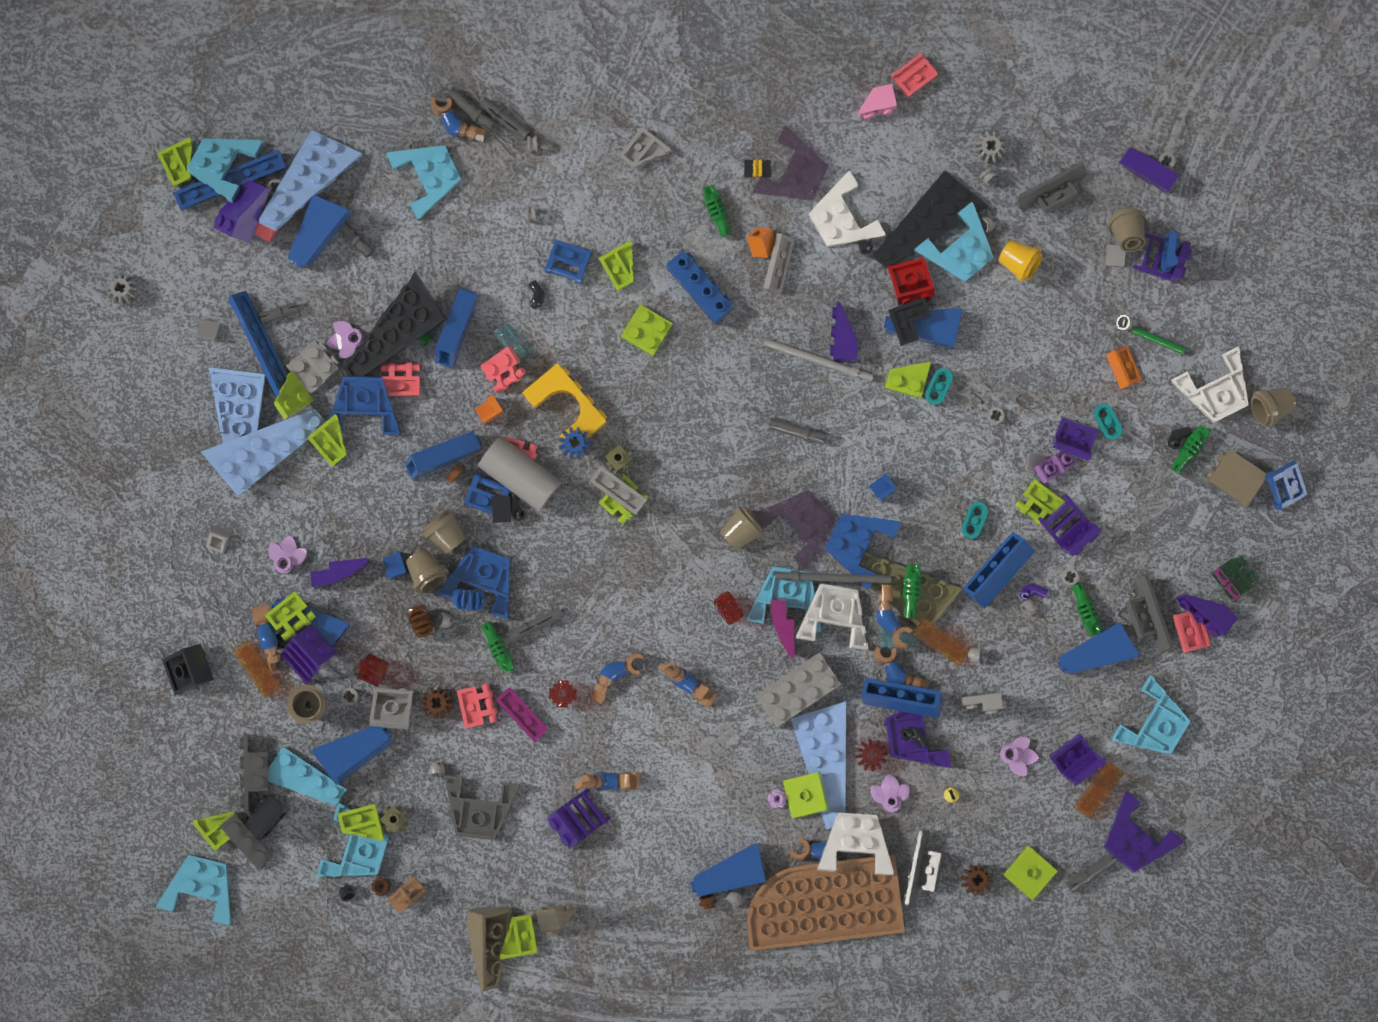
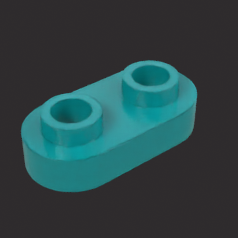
[925,368,953,405]
[1093,404,1122,441]
[961,502,988,539]

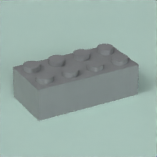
[755,652,841,728]

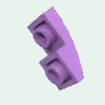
[1034,451,1077,484]

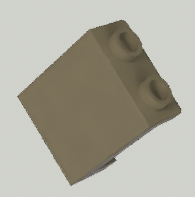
[1206,449,1267,508]

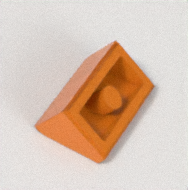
[1106,346,1142,389]

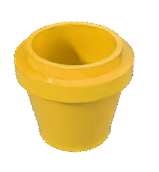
[999,240,1043,282]

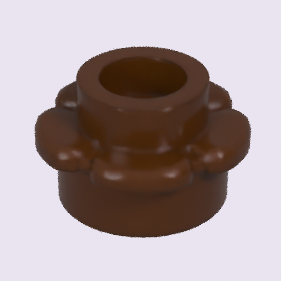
[371,877,391,896]
[699,894,717,910]

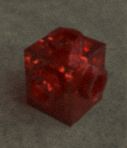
[357,653,390,687]
[549,680,577,708]

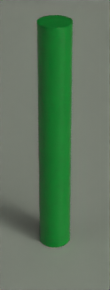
[1130,326,1186,355]

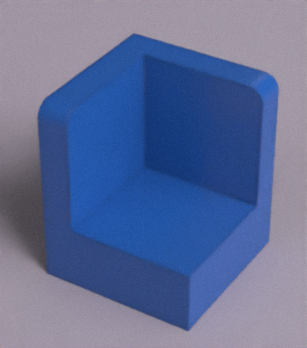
[869,473,897,502]
[383,551,408,580]

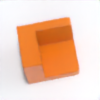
[747,227,775,258]
[475,395,504,425]

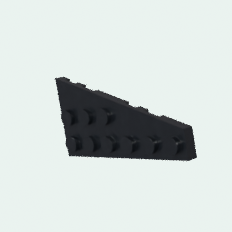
[872,170,988,269]
[343,271,447,376]

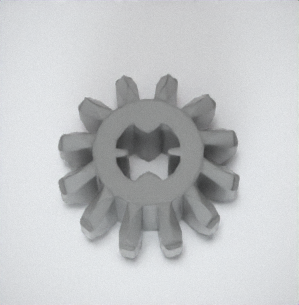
[974,131,1006,163]
[105,273,138,306]

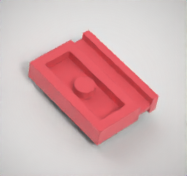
[891,53,938,98]
[1173,612,1211,653]

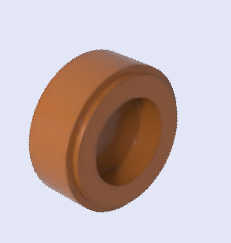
[445,465,463,483]

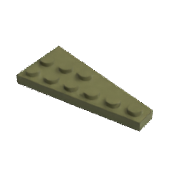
[836,552,963,633]

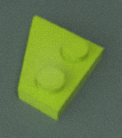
[157,137,192,188]
[599,240,634,292]
[884,362,931,399]
[274,371,314,420]
[307,414,347,467]
[337,804,385,841]
[192,811,238,851]
[499,914,537,960]

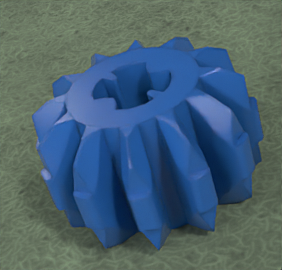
[559,427,591,460]
[452,589,485,611]

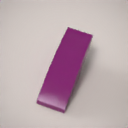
[770,597,795,658]

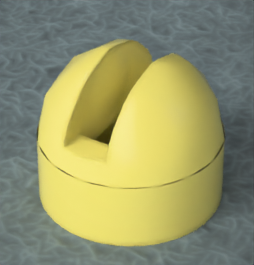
[944,787,960,803]

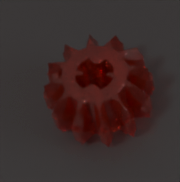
[714,591,744,625]
[855,739,888,772]

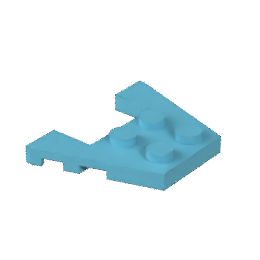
[187,138,263,203]
[386,145,461,220]
[914,202,994,282]
[746,567,821,632]
[1110,675,1191,755]
[317,803,389,877]
[156,855,231,925]

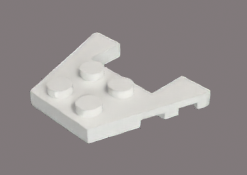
[809,171,886,247]
[1171,347,1249,423]
[796,584,869,650]
[817,813,894,875]

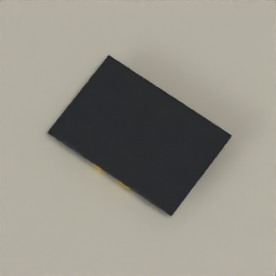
[744,160,771,178]
[492,495,511,523]

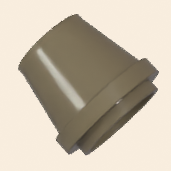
[1108,208,1147,252]
[1251,387,1296,428]
[720,506,765,550]
[422,509,466,554]
[406,549,449,594]
[287,685,327,724]

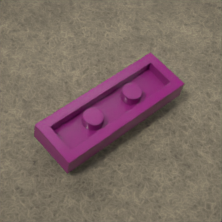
[496,687,549,743]

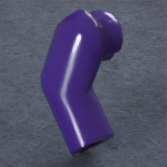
[1019,583,1048,600]

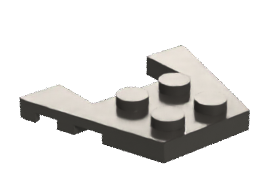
[445,775,520,840]

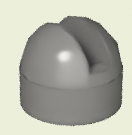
[980,217,995,233]
[1116,315,1133,331]
[1020,599,1037,616]
[437,612,453,628]
[967,648,982,663]
[429,762,445,776]
[725,891,742,907]

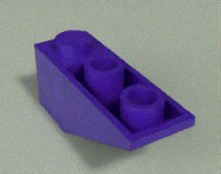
[830,302,858,363]
[1175,594,1238,637]

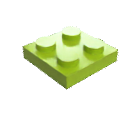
[621,304,673,356]

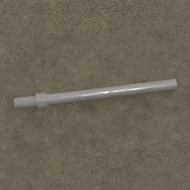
[763,338,874,382]

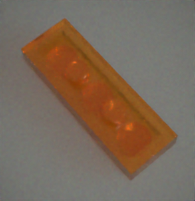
[912,618,970,667]
[232,640,281,699]
[1073,761,1124,819]

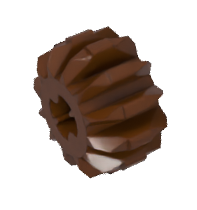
[407,604,435,638]
[421,687,454,720]
[960,863,994,897]

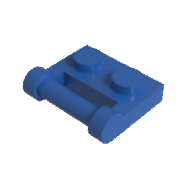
[1161,231,1180,273]
[544,239,591,284]
[1265,461,1307,510]
[464,473,510,515]

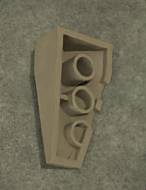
[536,904,579,935]
[467,907,512,991]

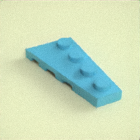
[268,747,347,806]

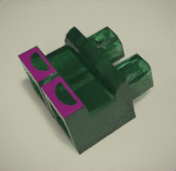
[1210,555,1259,602]

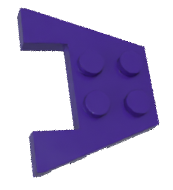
[885,709,951,768]
[1104,791,1184,873]

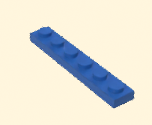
[173,150,287,211]
[228,291,287,398]

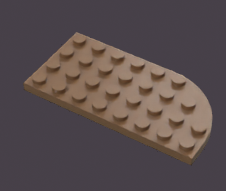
[747,854,905,951]

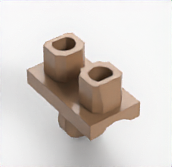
[387,876,426,914]

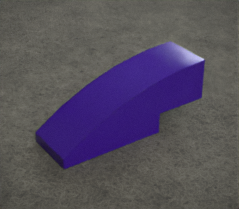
[1119,147,1179,194]
[310,558,370,588]

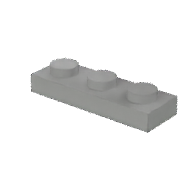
[764,234,795,294]
[589,466,647,515]

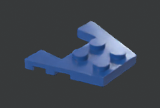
[329,376,400,435]
[825,514,902,590]
[436,546,510,620]

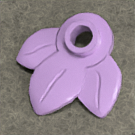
[326,321,364,359]
[268,536,307,573]
[1000,737,1039,776]
[871,774,909,813]

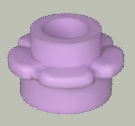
[768,789,787,808]

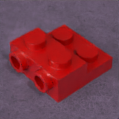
[888,257,935,306]

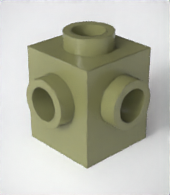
[604,444,632,473]
[380,805,409,833]

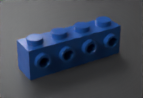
[666,250,733,325]
[963,532,1035,609]
[861,678,944,718]

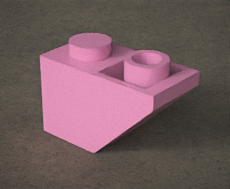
[858,84,897,119]

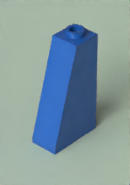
[288,195,352,268]
[435,289,477,369]
[884,308,963,349]
[404,431,482,481]
[271,597,351,648]
[1057,622,1139,674]
[311,726,393,785]
[690,843,766,897]

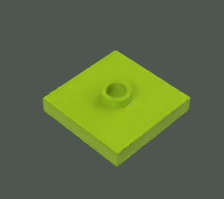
[783,772,829,818]
[1003,845,1058,901]

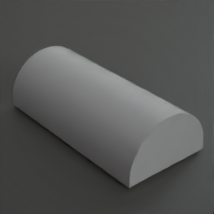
[478,436,562,512]

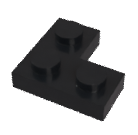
[888,297,931,347]

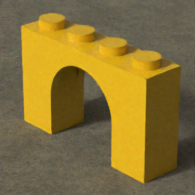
[522,363,607,448]

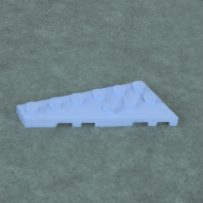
[259,130,362,231]
[208,367,266,488]
[201,409,326,496]
[791,701,846,830]

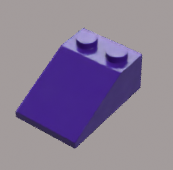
[214,180,270,243]

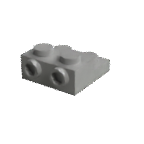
[286,340,340,395]
[369,687,414,729]
[959,693,1006,715]

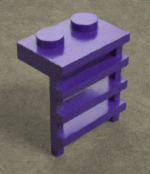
[1132,233,1192,283]
[1053,416,1098,461]
[1038,493,1101,556]
[280,624,337,685]
[1049,733,1106,786]
[547,789,611,849]

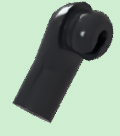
[528,280,545,309]
[1168,426,1192,449]
[510,493,526,521]
[901,726,928,748]

